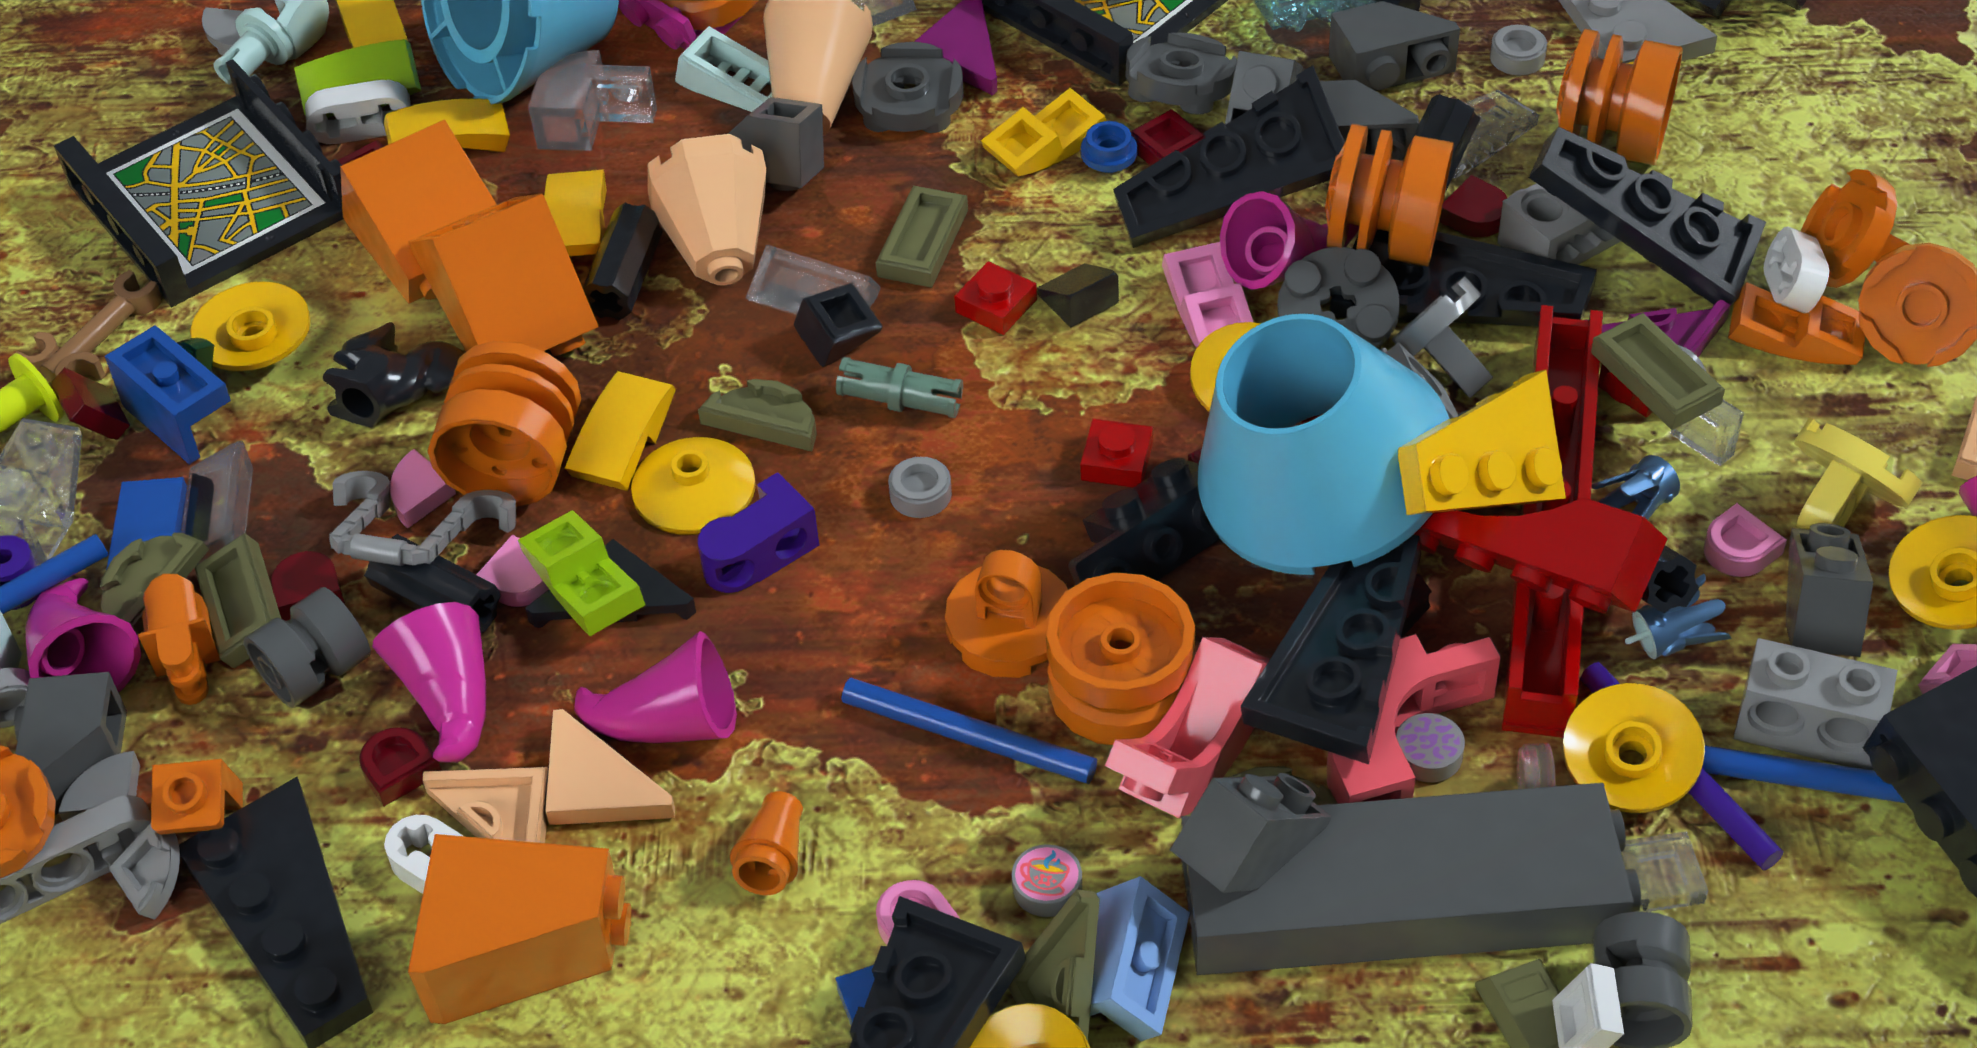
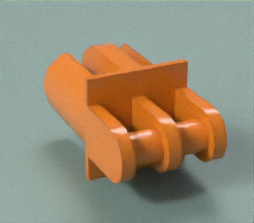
[138,574,221,705]

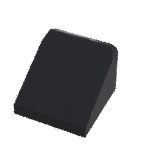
[1037,263,1119,328]
[794,283,883,367]

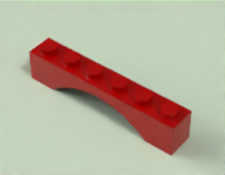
[1301,414,1668,614]

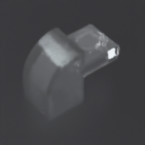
[528,50,657,151]

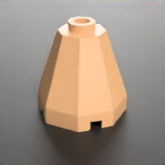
[648,134,766,285]

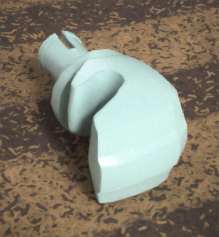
[213,0,329,85]

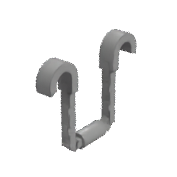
[329,471,516,566]

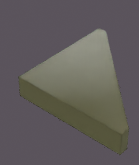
[1008,889,1100,1041]

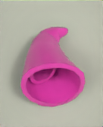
[1220,191,1359,290]
[25,578,141,692]
[372,602,486,763]
[574,631,737,743]

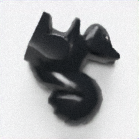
[323,322,464,428]

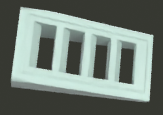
[675,26,772,112]

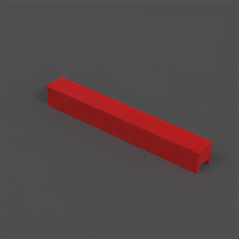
[1502,305,1603,738]

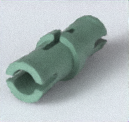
[836,357,963,418]

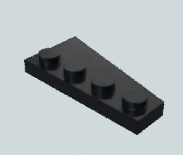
[1113,65,1344,248]
[1528,127,1766,305]
[1330,229,1597,327]
[1241,534,1421,765]
[179,777,373,1048]
[849,896,1026,1048]

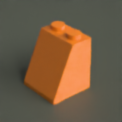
[340,119,497,304]
[408,193,599,356]
[408,834,631,1024]

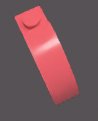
[1326,634,1500,804]
[1105,637,1270,818]

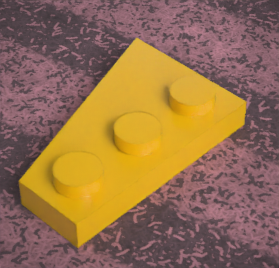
[1398,370,1566,515]

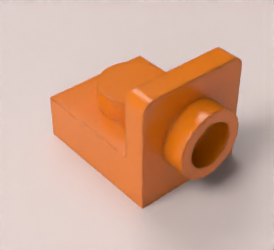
[151,759,243,835]

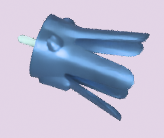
[1592,455,1680,520]
[1625,574,1732,659]

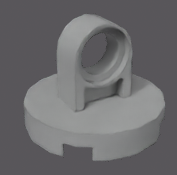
[1380,276,1493,398]

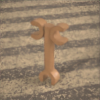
[14,270,163,382]

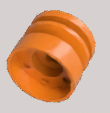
[1556,29,1683,166]
[1325,124,1454,266]
[427,341,581,507]

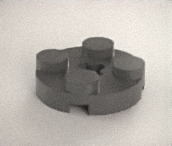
[1125,32,1237,115]
[852,42,963,133]
[1278,247,1399,350]

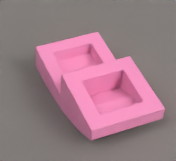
[1162,242,1253,348]

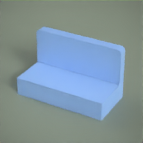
[1090,876,1190,1041]

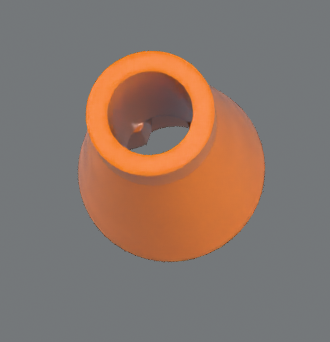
[730,791,803,895]

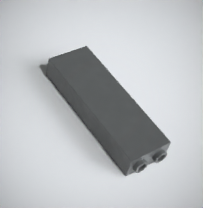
[1181,782,1641,975]

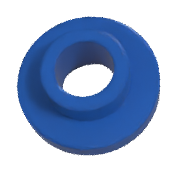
[1081,121,1137,173]

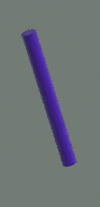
[1580,662,1784,870]

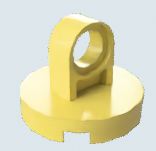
[1794,418,1923,529]

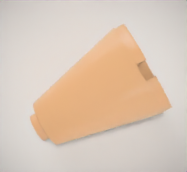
[763,0,873,136]

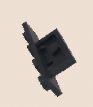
[1068,458,1220,585]

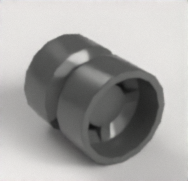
[244,587,371,708]
[1593,911,1692,1048]

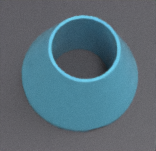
[421,0,619,104]
[1198,314,1449,575]

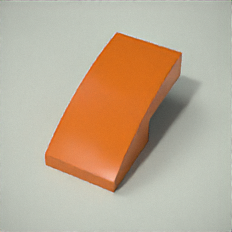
[1728,282,1865,365]

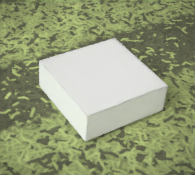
[1552,963,1624,1048]

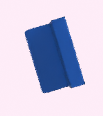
[105,325,231,464]

